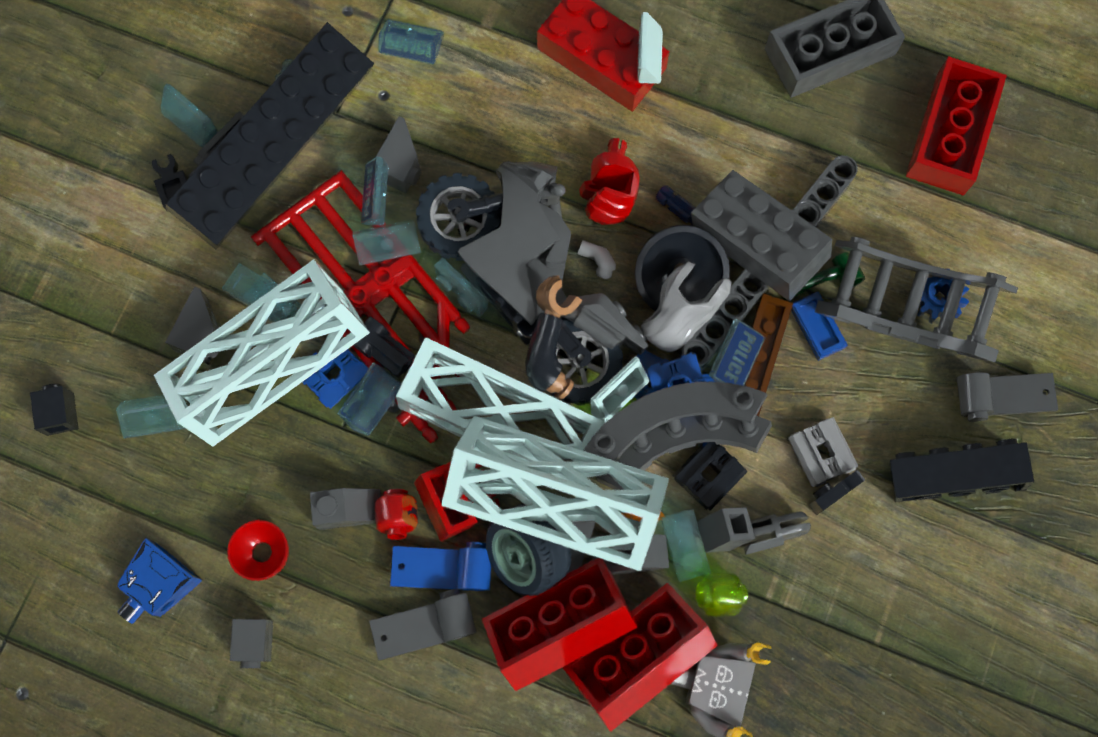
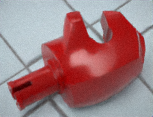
[579,138,640,225]

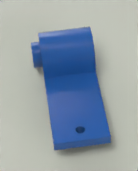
[390,542,492,591]

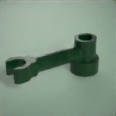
[784,252,866,300]

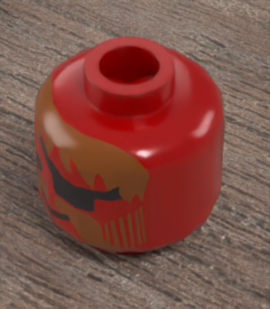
[375,489,418,540]

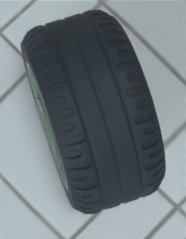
[486,504,571,596]

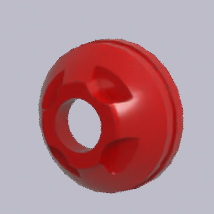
[227,520,289,581]

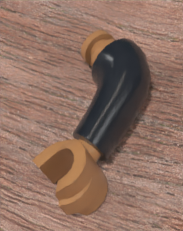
[525,275,582,400]

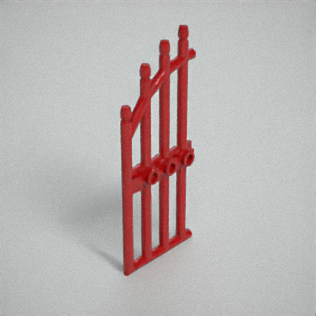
[250,170,470,444]

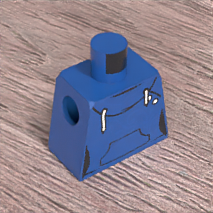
[117,538,202,624]

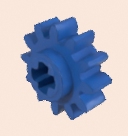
[917,268,969,324]

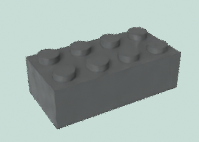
[764,0,905,98]
[691,170,832,301]

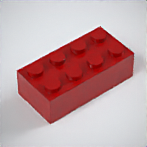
[537,0,670,112]
[905,56,1007,196]
[482,557,637,691]
[562,582,718,732]

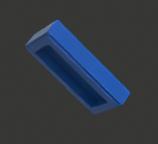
[791,292,848,361]

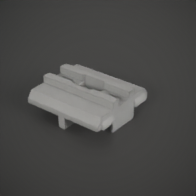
[788,417,859,487]

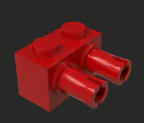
[414,462,500,542]

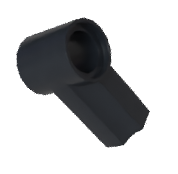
[353,316,415,378]

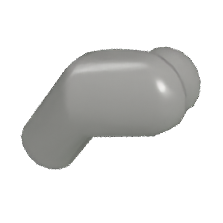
[578,240,616,279]

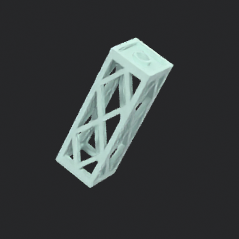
[154,259,370,446]
[396,337,606,474]
[442,416,669,571]

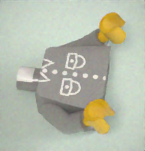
[671,642,772,737]

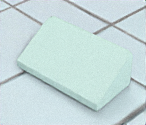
[637,12,663,84]
[591,356,650,422]

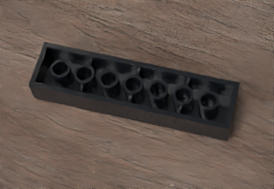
[166,22,375,250]

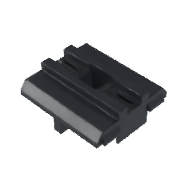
[672,442,747,511]

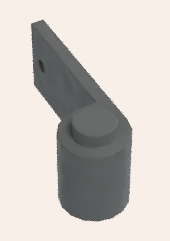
[956,372,1058,422]
[369,589,477,661]

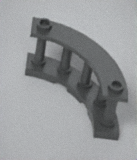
[815,237,1018,362]
[583,382,772,490]

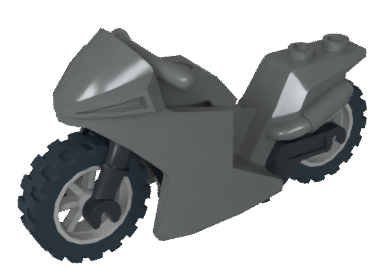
[416,161,648,406]

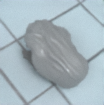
[641,261,732,352]

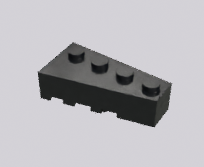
[889,439,1034,502]

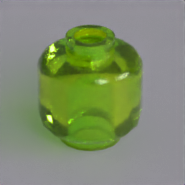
[696,573,748,617]

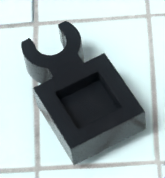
[152,154,188,212]
[809,470,865,515]

